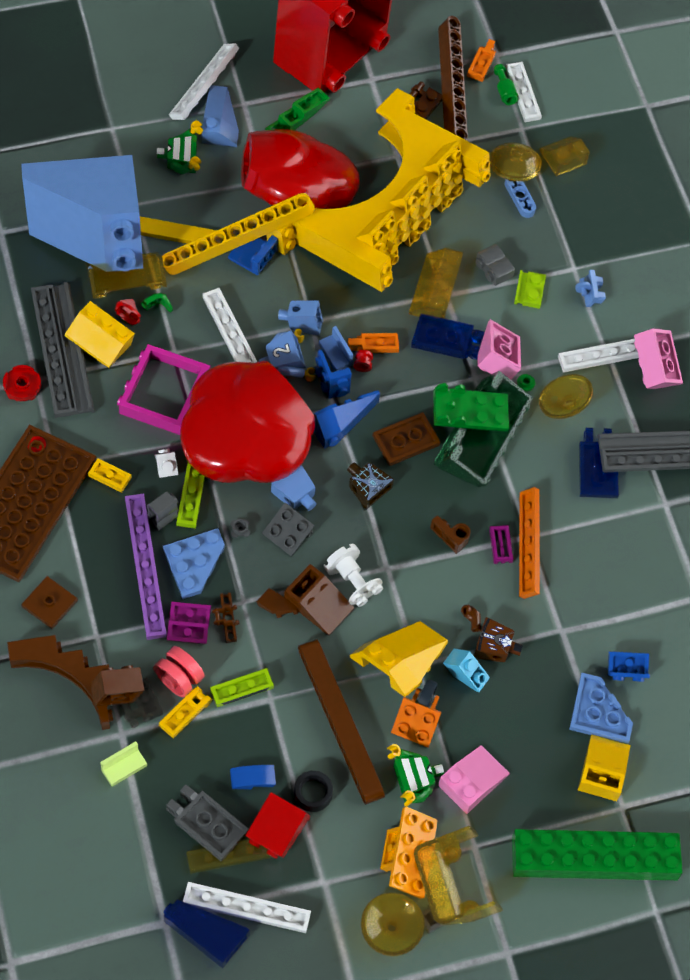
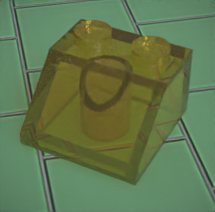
[540,136,590,176]

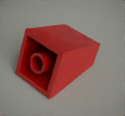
[245,792,311,859]

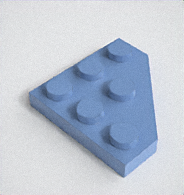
[163,528,225,599]
[569,673,633,744]

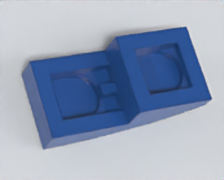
[230,765,276,790]

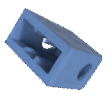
[278,301,323,336]
[271,465,317,511]

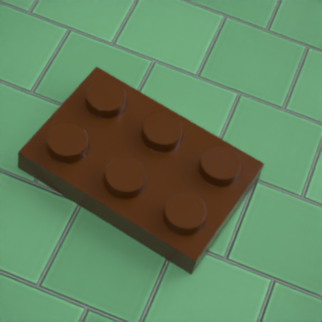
[372,412,440,466]

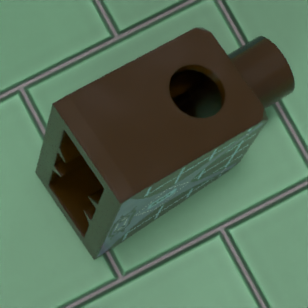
[347,462,394,510]

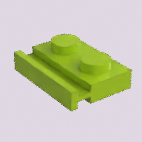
[514,270,546,309]

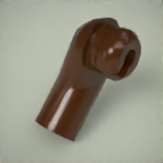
[461,605,481,632]

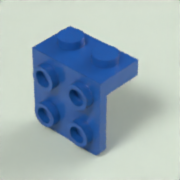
[315,349,352,399]

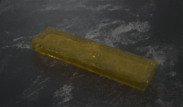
[186,839,272,874]

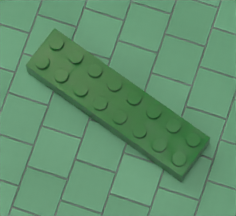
[512,829,682,881]

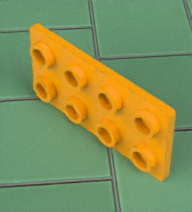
[380,807,438,899]

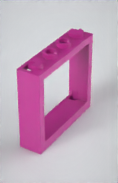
[117,344,211,435]

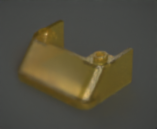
[86,252,167,299]
[414,826,503,925]

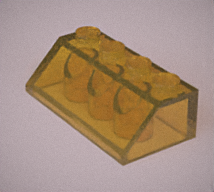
[409,248,463,323]

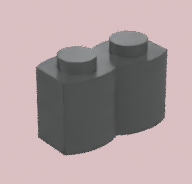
[476,244,515,286]
[147,491,178,531]

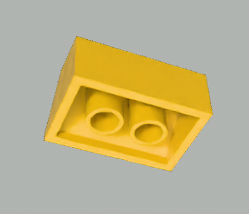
[64,301,135,368]

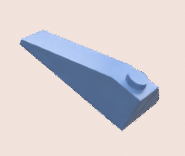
[202,85,239,147]

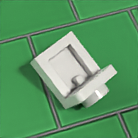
[155,448,178,478]

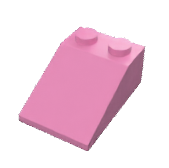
[478,319,521,383]
[438,745,510,814]

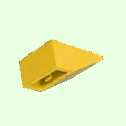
[578,734,630,802]

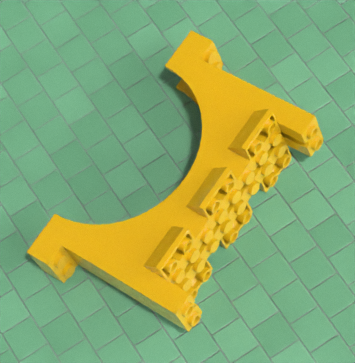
[266,88,491,292]

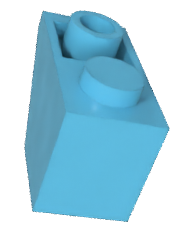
[443,648,490,692]

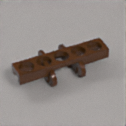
[212,593,239,643]

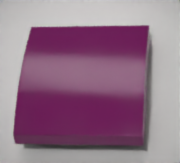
[167,602,211,644]

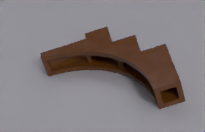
[7,635,113,730]

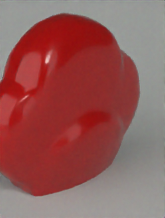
[241,129,360,209]
[180,361,315,483]

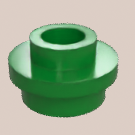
[517,374,535,392]

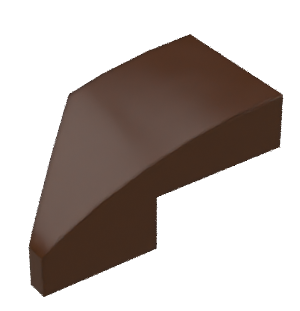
[256,588,299,618]

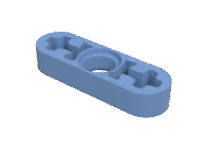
[504,172,536,218]

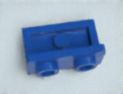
[607,651,650,682]

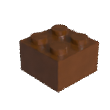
[90,665,144,707]

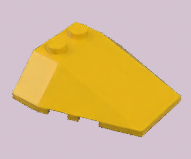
[350,621,448,697]

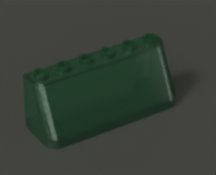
[434,371,533,487]

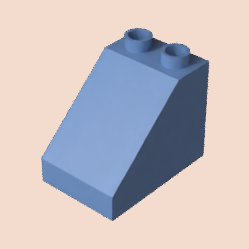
[21,155,143,272]

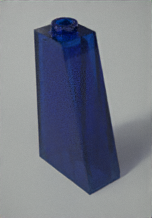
[163,900,250,968]

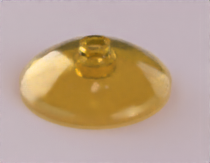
[489,142,542,181]
[539,374,593,419]
[361,893,425,956]

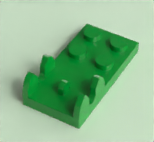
[433,383,509,432]

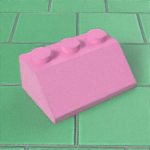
[634,329,683,389]

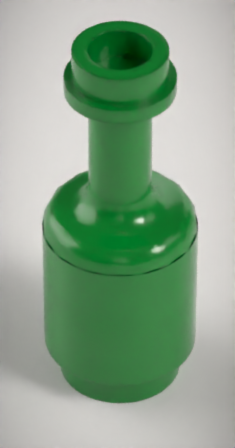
[494,64,518,105]

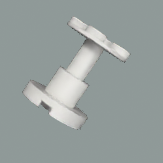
[323,544,383,607]

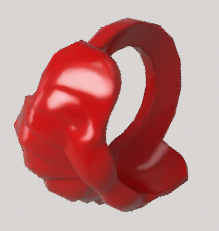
[115,299,141,325]

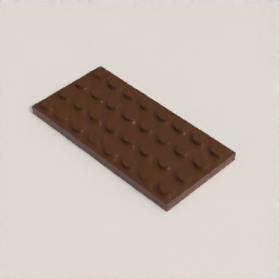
[0,424,97,583]

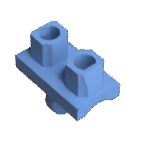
[575,270,606,307]

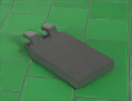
[166,785,249,862]

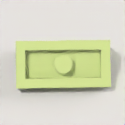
[100,741,147,787]

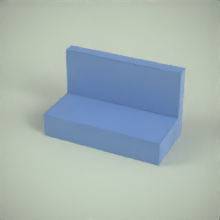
[319,326,353,371]

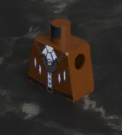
[474,617,523,662]

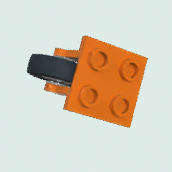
[391,679,442,748]

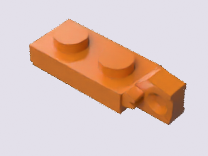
[467,39,496,82]
[347,333,399,353]

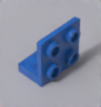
[228,235,278,276]

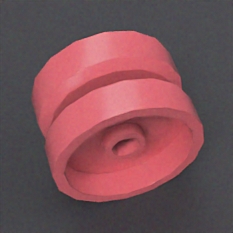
[153,646,205,698]

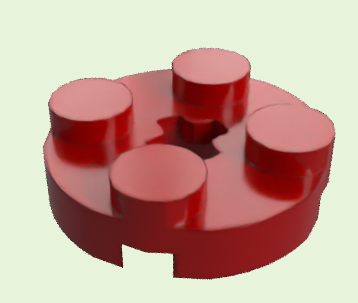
[3,365,41,401]

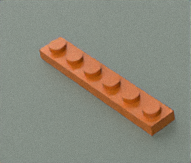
[519,487,540,599]

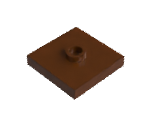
[21,576,78,629]

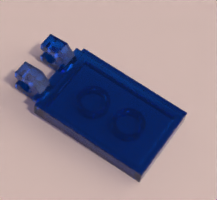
[411,314,485,360]
[579,428,619,498]

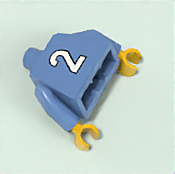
[259,329,316,382]

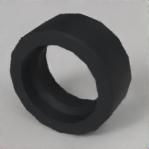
[294,770,333,812]

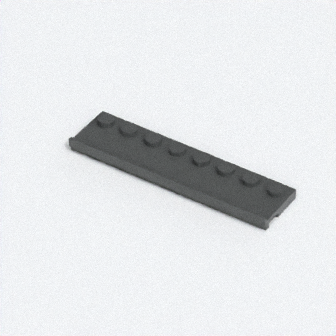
[31,282,95,418]
[597,431,690,472]

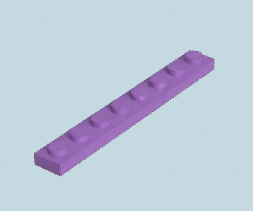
[125,494,167,640]

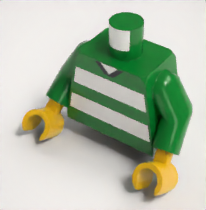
[157,120,203,175]
[387,744,444,807]

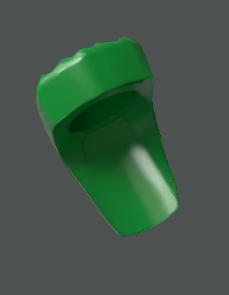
[141,293,173,313]

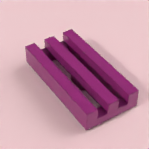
[489,525,514,564]

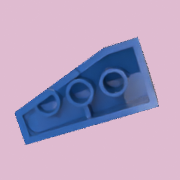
[314,390,380,449]

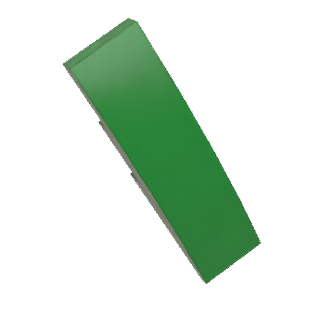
[265,87,330,130]

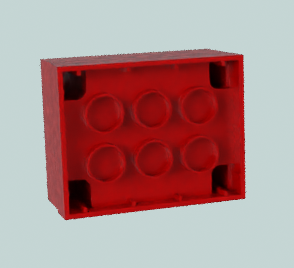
[273,0,392,93]

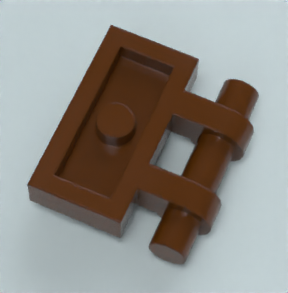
[409,81,442,119]

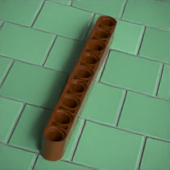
[438,15,468,140]
[298,639,385,805]

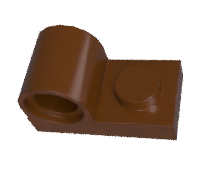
[430,515,471,554]

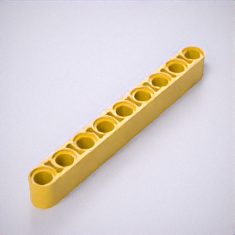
[160,193,315,275]

